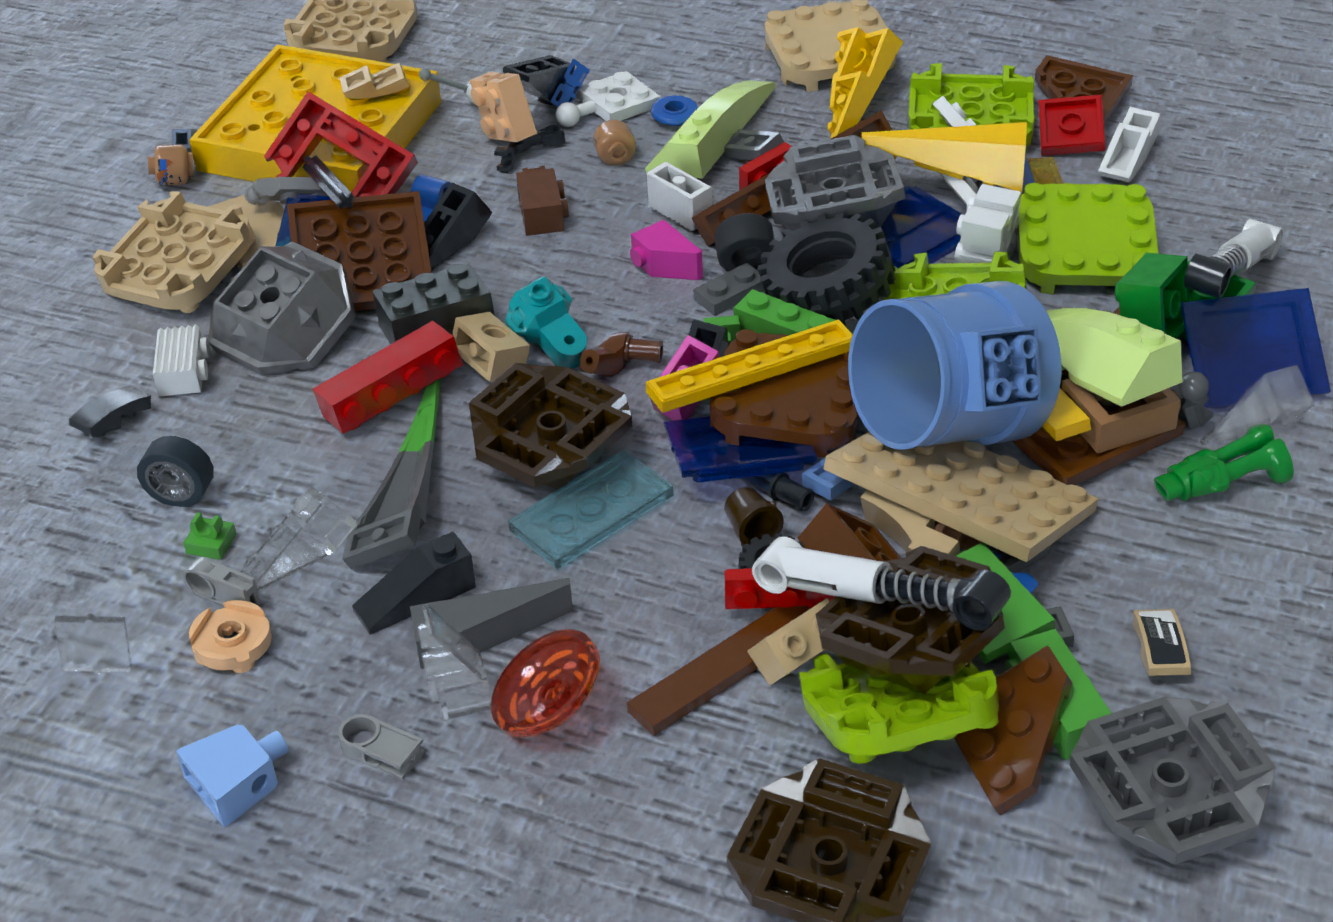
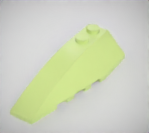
[645,80,776,179]
[1046,308,1183,407]

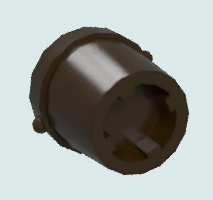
[724,487,784,547]

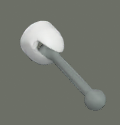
[419,69,475,104]

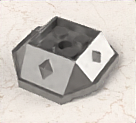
[765,135,905,231]
[209,241,356,375]
[1069,697,1276,865]

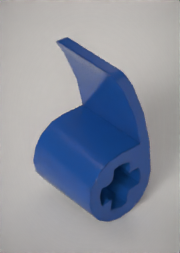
[411,174,451,222]

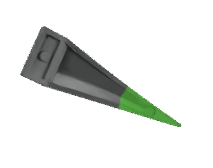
[342,378,441,569]

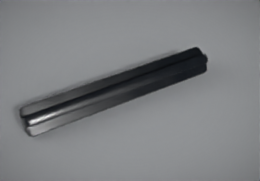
[303,155,354,209]

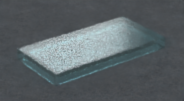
[508,450,674,570]

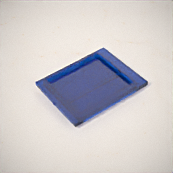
[881,186,962,269]
[1181,288,1331,409]
[664,416,817,483]

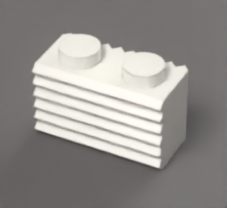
[647,162,714,231]
[153,324,210,397]

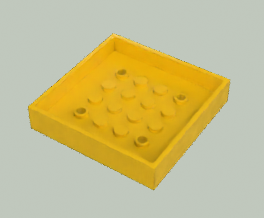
[189,44,442,192]

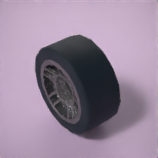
[137,436,214,507]

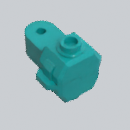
[505,277,587,369]

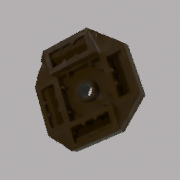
[469,363,633,491]
[816,546,1005,694]
[727,758,932,922]

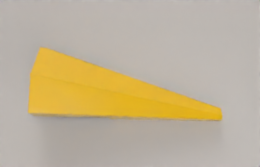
[827,27,903,138]
[862,122,1027,195]

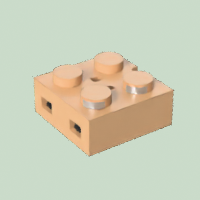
[470,72,537,142]

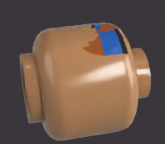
[148,144,194,186]

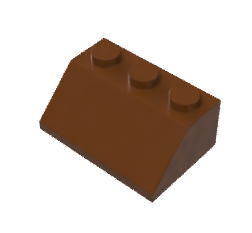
[798,503,901,562]

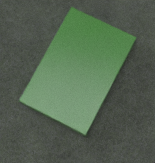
[956,543,1055,663]

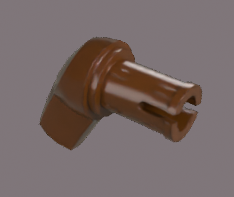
[580,332,664,377]

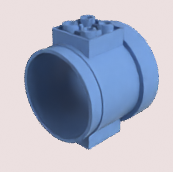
[848,281,1061,450]

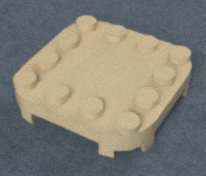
[284,0,418,63]
[765,0,897,92]
[92,191,256,313]

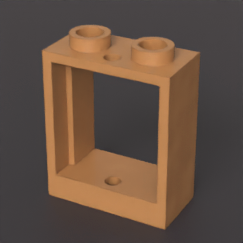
[1062,379,1181,454]

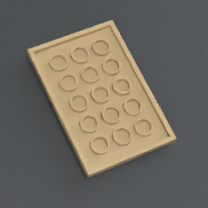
[823,432,1099,562]

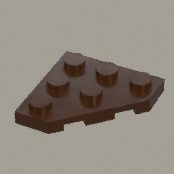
[1035,55,1133,126]
[954,645,1073,815]

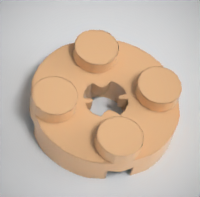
[189,600,272,673]

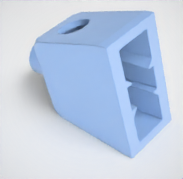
[176,725,289,827]

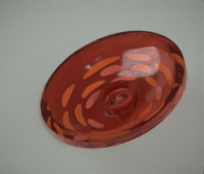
[491,629,600,737]

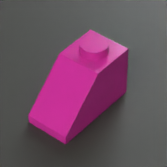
[630,219,703,280]

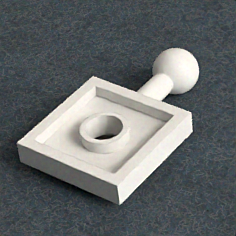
[556,71,660,127]

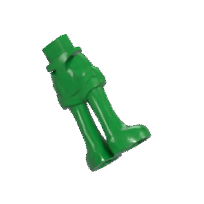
[1154,424,1294,501]

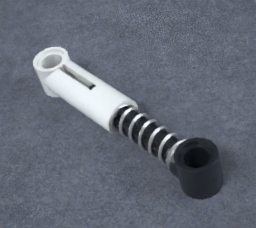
[1184,219,1284,298]
[752,537,1011,631]

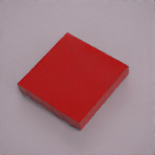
[1038,95,1105,156]

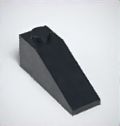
[502,55,575,105]
[424,183,493,270]
[352,531,476,635]

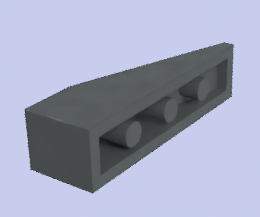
[410,578,573,669]

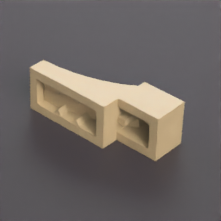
[860,490,960,556]

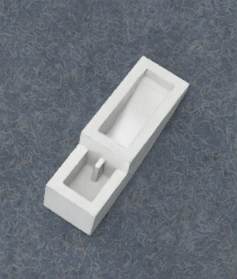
[1098,107,1160,182]

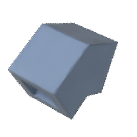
[172,129,197,152]

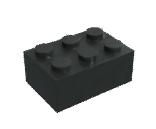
[372,263,495,344]

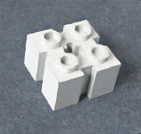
[954,184,1021,263]

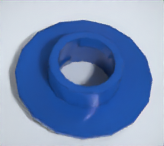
[651,95,698,126]

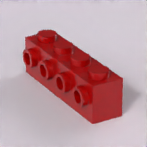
[312,321,463,434]

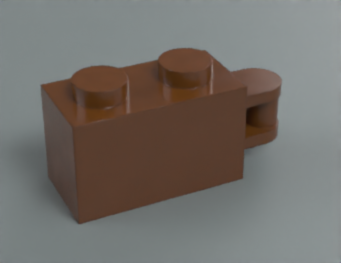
[516,165,569,236]

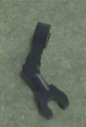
[494,124,566,171]

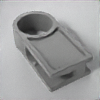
[182,557,261,606]
[338,714,425,780]

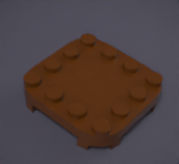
[710,329,859,457]

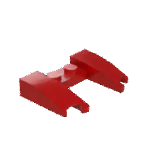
[264,91,418,197]

